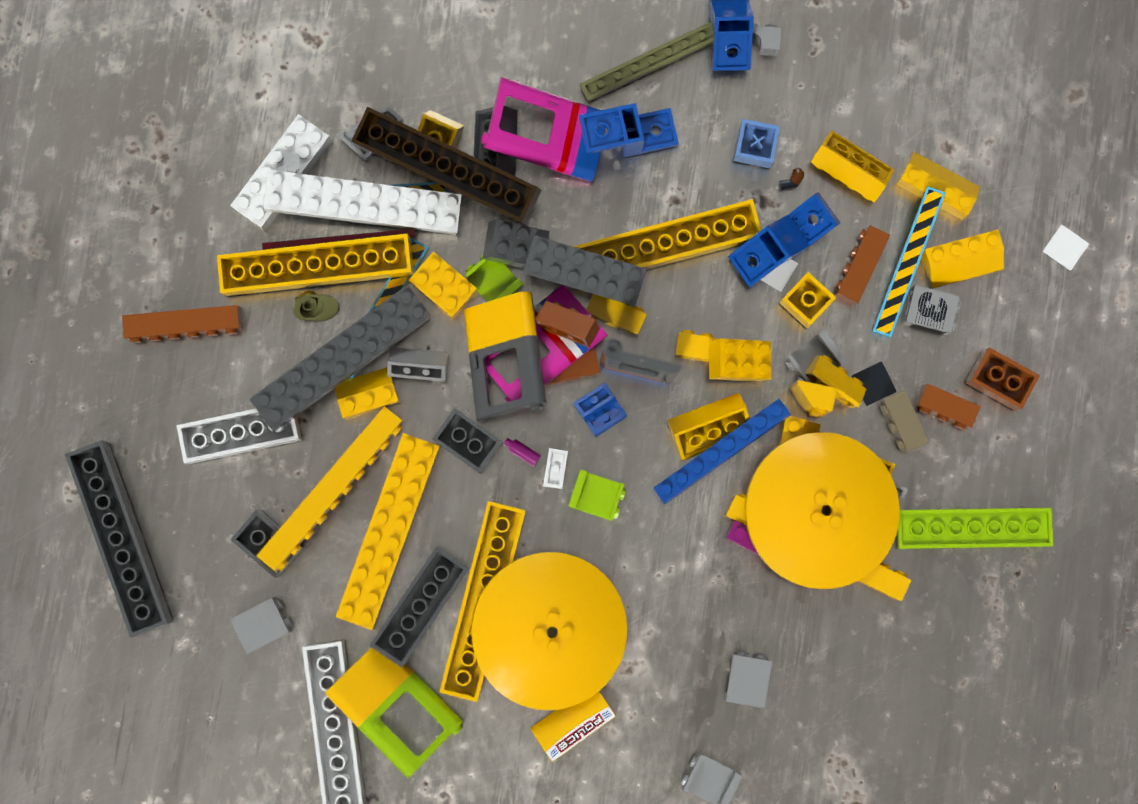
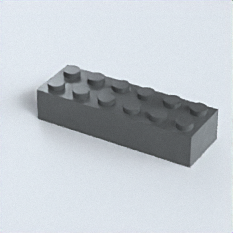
[523,235,647,306]
[369,547,469,668]

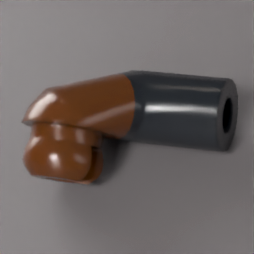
[779,168,804,190]

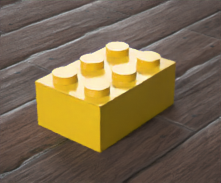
[408,251,478,320]
[709,338,771,382]

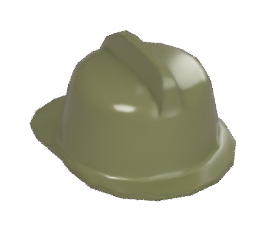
[293,291,338,321]

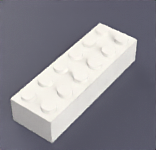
[230,114,332,232]
[176,409,302,464]

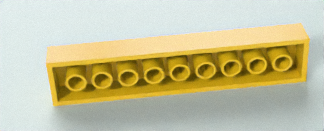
[573,199,762,270]
[217,234,414,296]
[336,433,441,630]
[439,501,526,702]

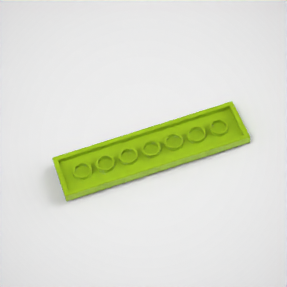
[897,508,1053,549]

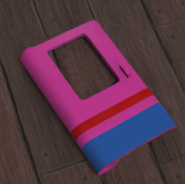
[481,77,605,182]

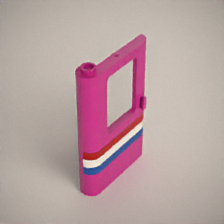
[485,285,607,402]

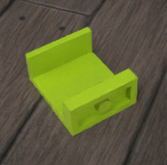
[465,255,524,302]
[568,469,627,521]

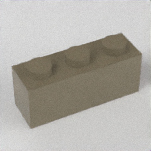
[880,390,929,453]

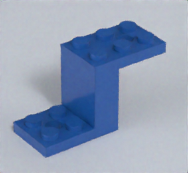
[709,0,754,71]
[579,103,679,158]
[728,192,841,287]

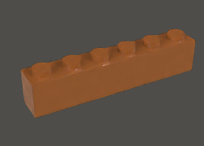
[122,305,243,343]

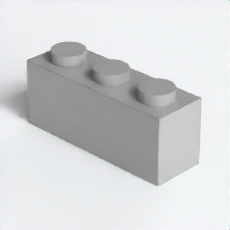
[388,347,448,382]

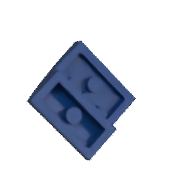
[573,382,628,437]

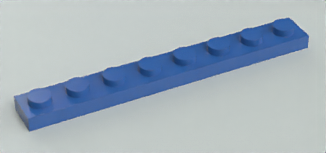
[654,398,791,504]

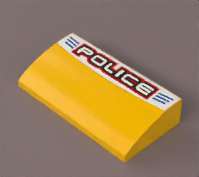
[530,691,616,762]

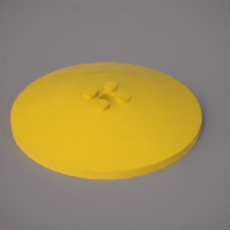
[745,432,900,589]
[471,552,627,710]

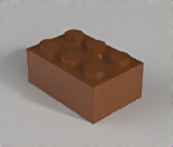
[965,347,1040,411]

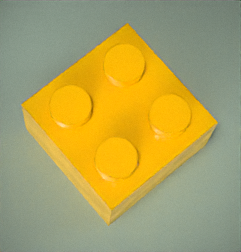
[779,272,836,328]

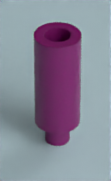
[504,438,541,467]

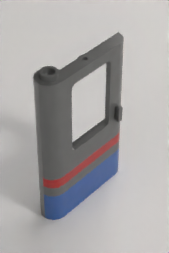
[600,339,682,385]

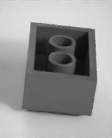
[483,219,550,268]
[432,408,503,474]
[230,510,304,578]

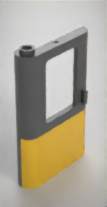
[464,291,546,421]

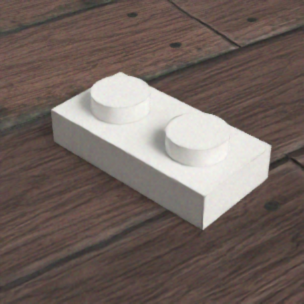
[543,448,568,489]

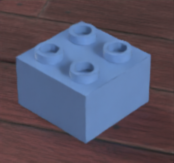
[733,119,780,168]

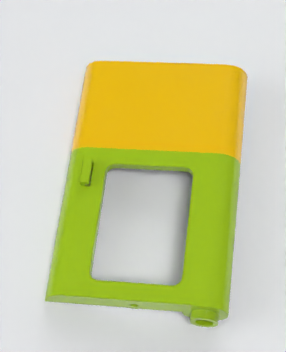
[325,648,463,778]

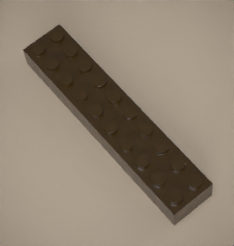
[351,107,542,225]

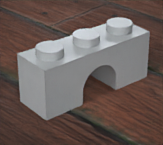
[727,23,781,55]

